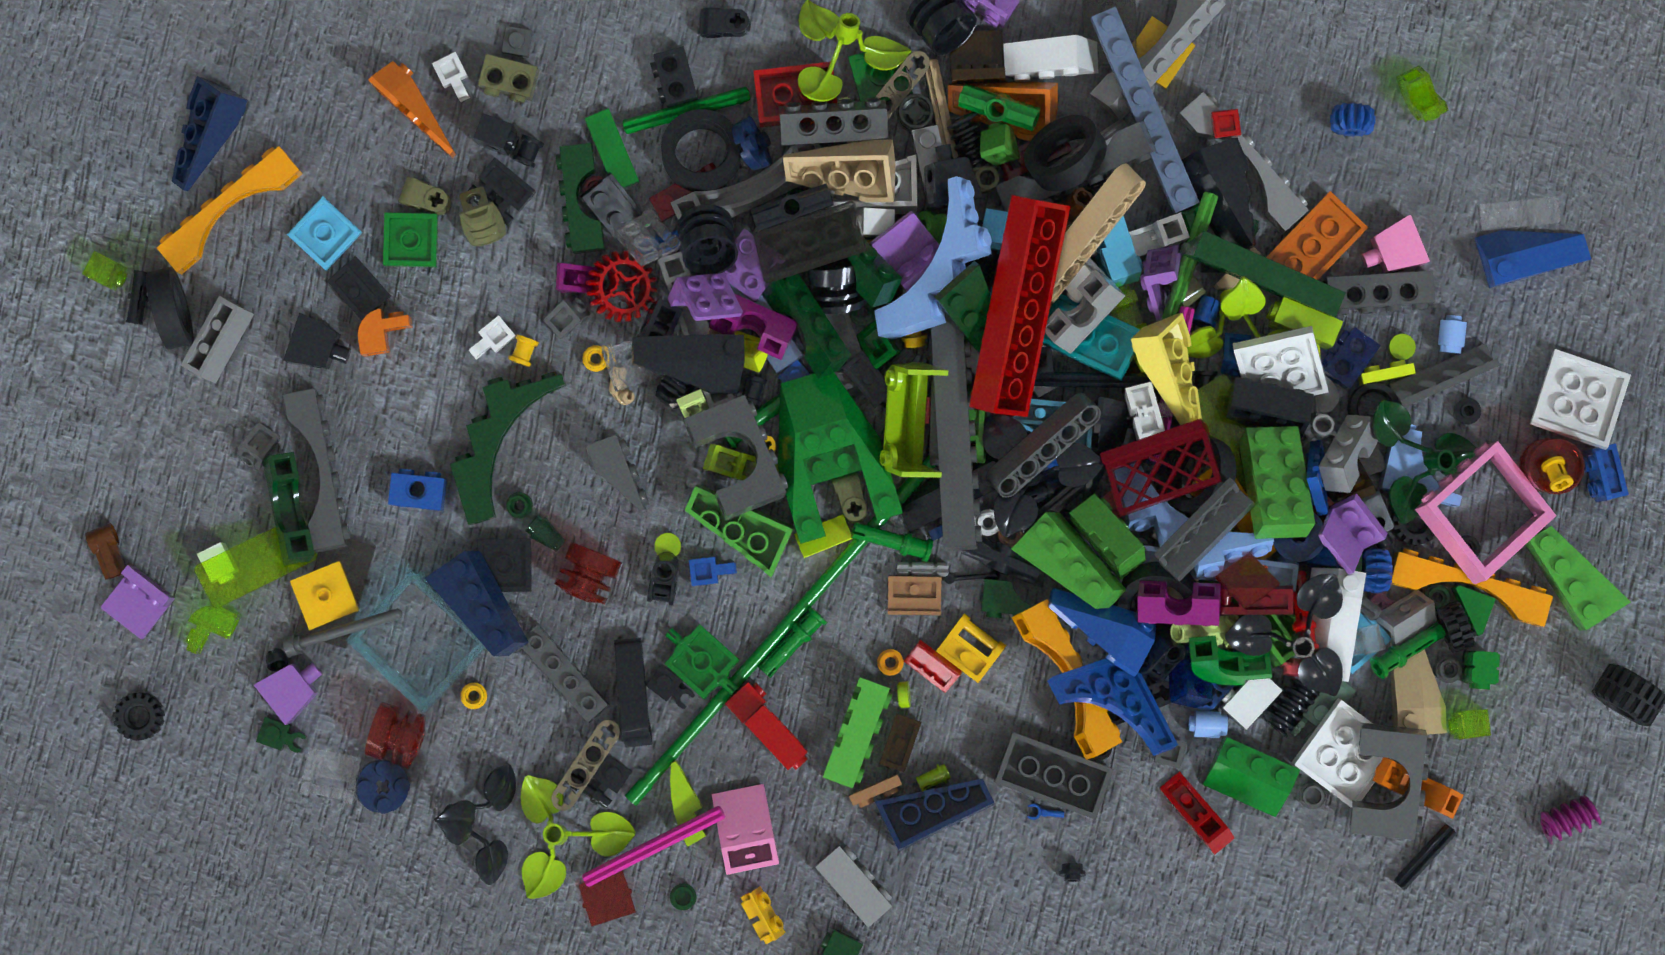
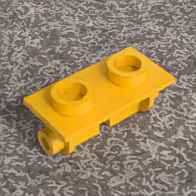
[740,886,786,944]

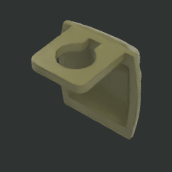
[459,186,506,246]

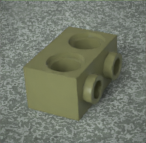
[478,54,539,103]

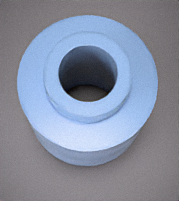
[1438,315,1467,354]
[1188,710,1228,738]

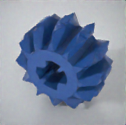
[1330,103,1376,137]
[1362,548,1393,593]

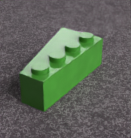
[685,484,795,578]
[1011,512,1127,609]
[1525,526,1631,631]
[823,677,892,788]

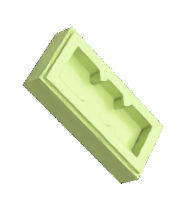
[676,389,709,418]

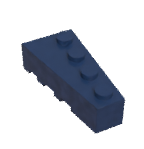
[425,550,529,656]
[875,778,995,851]

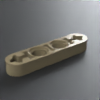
[857,51,930,123]
[552,720,621,811]

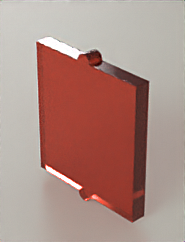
[1215,552,1280,610]
[579,870,636,927]

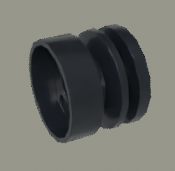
[906,0,977,55]
[677,204,738,275]
[807,254,867,314]

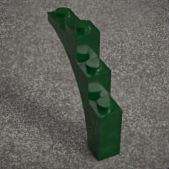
[450,371,567,525]

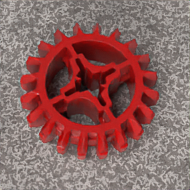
[586,251,657,322]

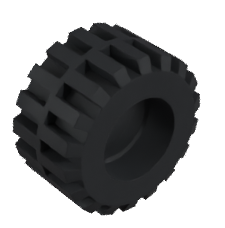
[1592,664,1665,726]

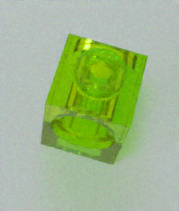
[82,251,128,291]
[1448,709,1491,740]

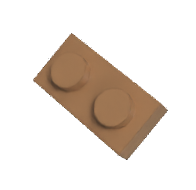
[849,774,902,808]

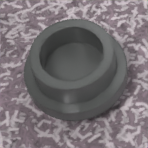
[1299,783,1326,809]

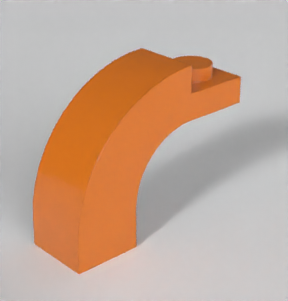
[1372,757,1464,819]

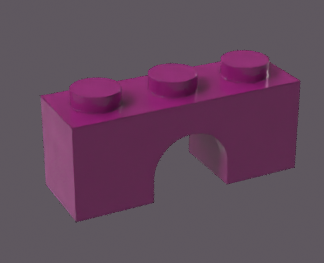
[708,294,798,360]
[1138,580,1221,626]

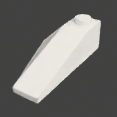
[1310,568,1366,682]

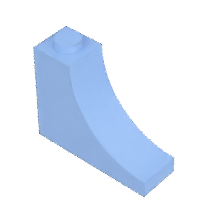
[1378,424,1462,507]

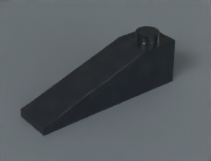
[1082,397,1132,503]
[901,443,996,532]

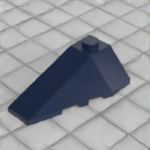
[172,76,248,191]

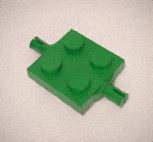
[664,624,740,700]

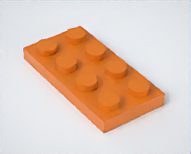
[1266,191,1369,280]

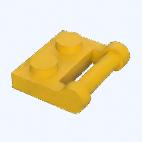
[936,613,1007,683]

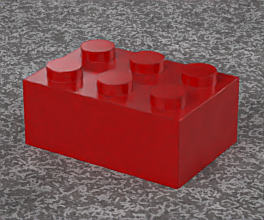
[753,62,839,128]

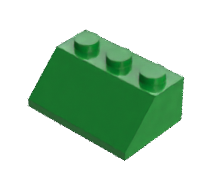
[1202,736,1300,817]

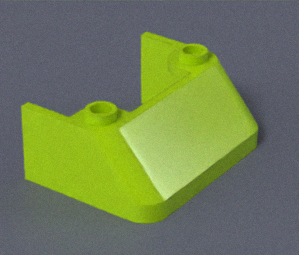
[880,362,949,478]

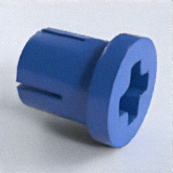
[1192,296,1221,329]

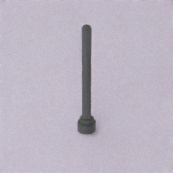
[283,609,402,657]

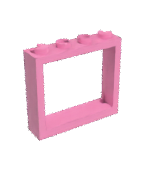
[1415,441,1557,584]

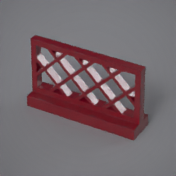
[1100,418,1222,517]

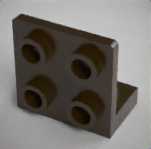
[950,30,1006,84]

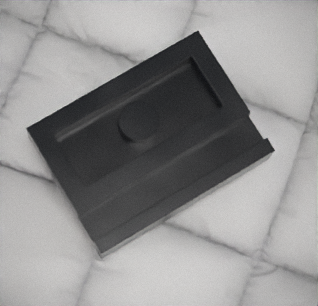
[580,172,643,237]
[327,256,391,321]

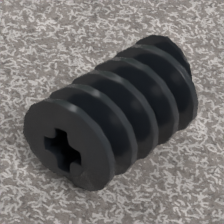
[947,112,989,168]
[1263,677,1320,738]

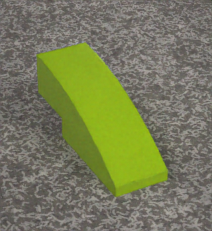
[703,444,780,481]
[670,761,707,847]

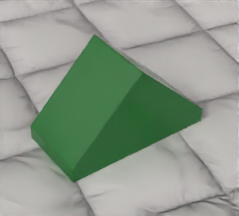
[856,320,901,369]
[1451,585,1496,636]

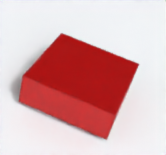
[1211,109,1241,139]

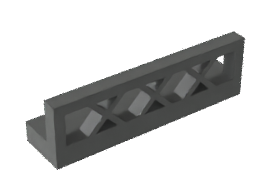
[1388,343,1500,407]
[1154,478,1255,582]

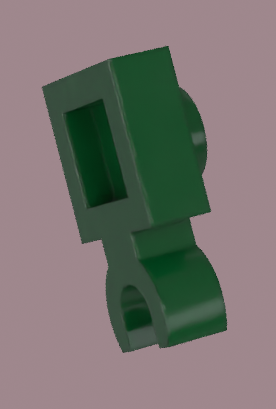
[256,717,307,753]

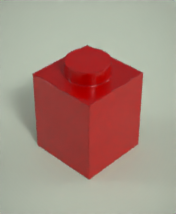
[725,682,767,723]

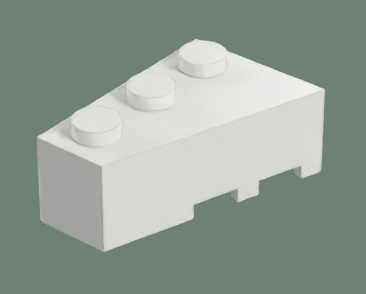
[1003,35,1098,82]

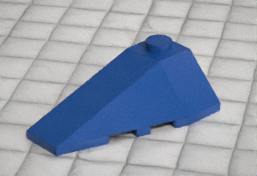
[1474,230,1591,288]
[1048,588,1156,677]

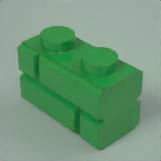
[1462,651,1500,690]

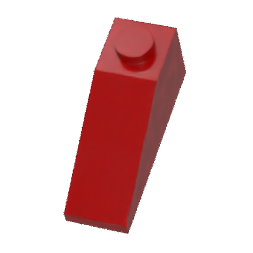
[1159,771,1235,855]

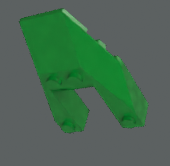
[778,373,903,544]

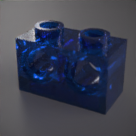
[1322,327,1381,390]
[1169,645,1213,708]

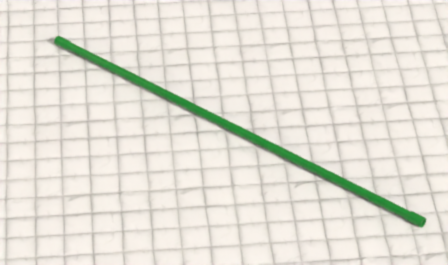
[624,263,1099,806]

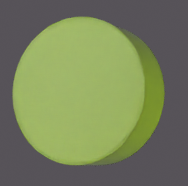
[1388,334,1416,361]
[654,533,681,557]
[897,681,911,708]

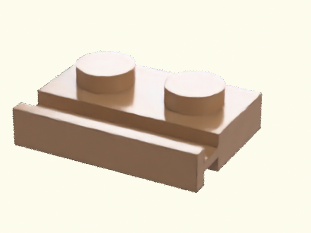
[888,575,942,615]

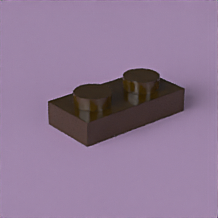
[879,713,922,773]

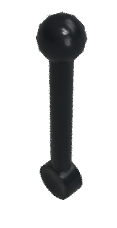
[944,570,1000,584]

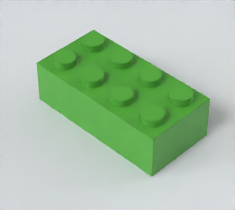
[1239,426,1315,539]

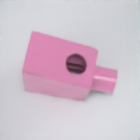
[1361,215,1430,273]

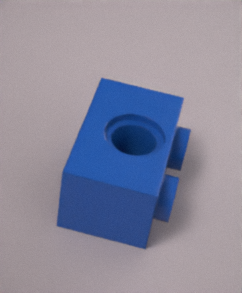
[388,469,447,511]

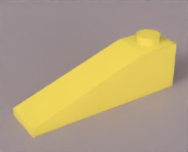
[1131,313,1202,425]

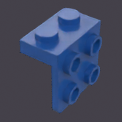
[1581,443,1629,503]

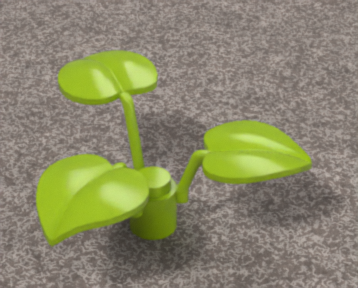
[798,0,912,102]
[1187,276,1289,358]
[521,775,636,899]

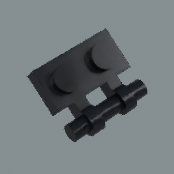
[468,158,536,226]
[570,746,633,809]

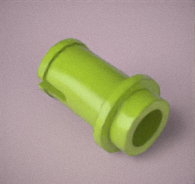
[916,764,951,792]

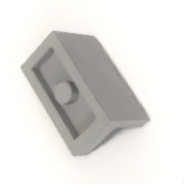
[1377,590,1436,646]

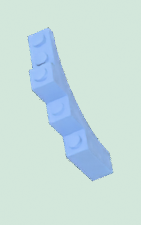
[874,176,992,340]
[1114,463,1274,578]

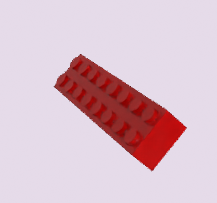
[969,195,1070,417]

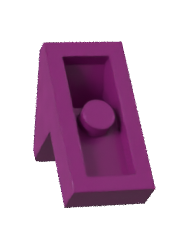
[556,263,604,294]

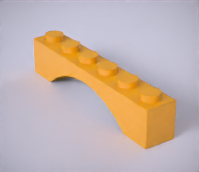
[157,146,303,275]
[1392,548,1553,627]
[1012,599,1122,760]

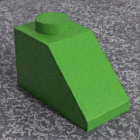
[980,122,1021,166]

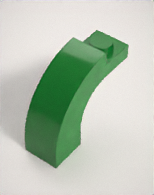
[1189,635,1272,685]

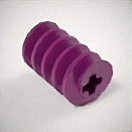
[1540,795,1602,844]

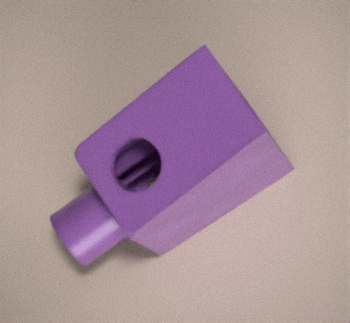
[254,662,323,725]

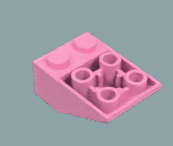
[712,784,779,875]

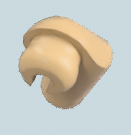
[609,368,635,405]

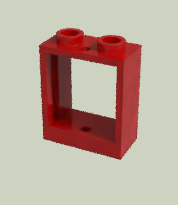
[744,704,808,770]

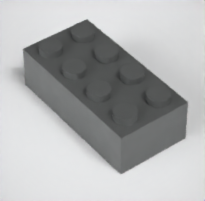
[993,731,1114,820]

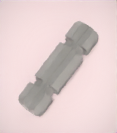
[897,562,949,577]

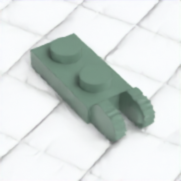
[1290,681,1356,744]

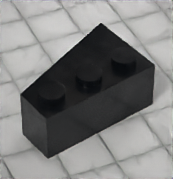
[1226,378,1314,440]

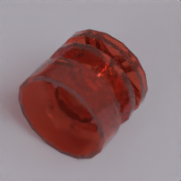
[1519,438,1585,495]
[554,542,622,604]
[365,702,426,769]

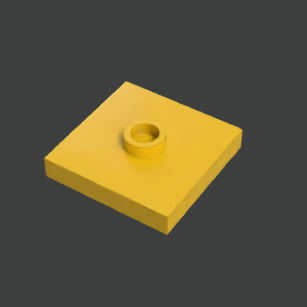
[1132,16,1196,90]
[290,561,360,630]

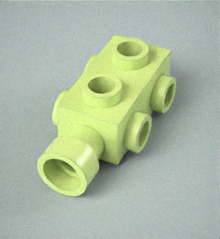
[1170,615,1239,649]

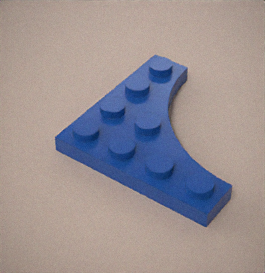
[1047,658,1178,756]

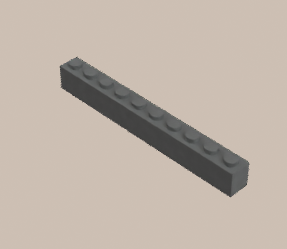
[931,312,982,551]

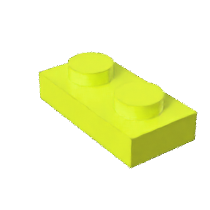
[1358,360,1416,386]

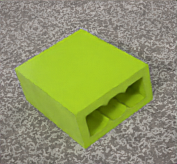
[1266,297,1343,351]

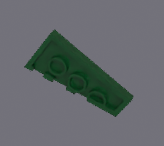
[934,261,991,355]

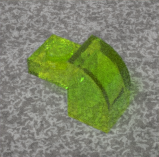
[1396,65,1449,122]
[1109,284,1144,327]
[186,605,242,654]

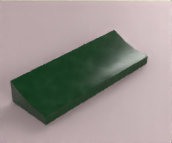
[1179,231,1346,317]

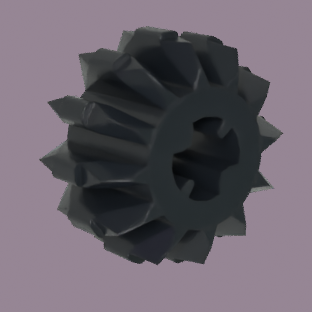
[655,375,696,409]

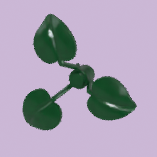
[1373,400,1476,524]

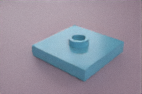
[287,196,363,271]

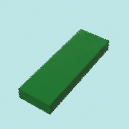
[584,108,639,188]

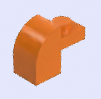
[358,309,413,357]

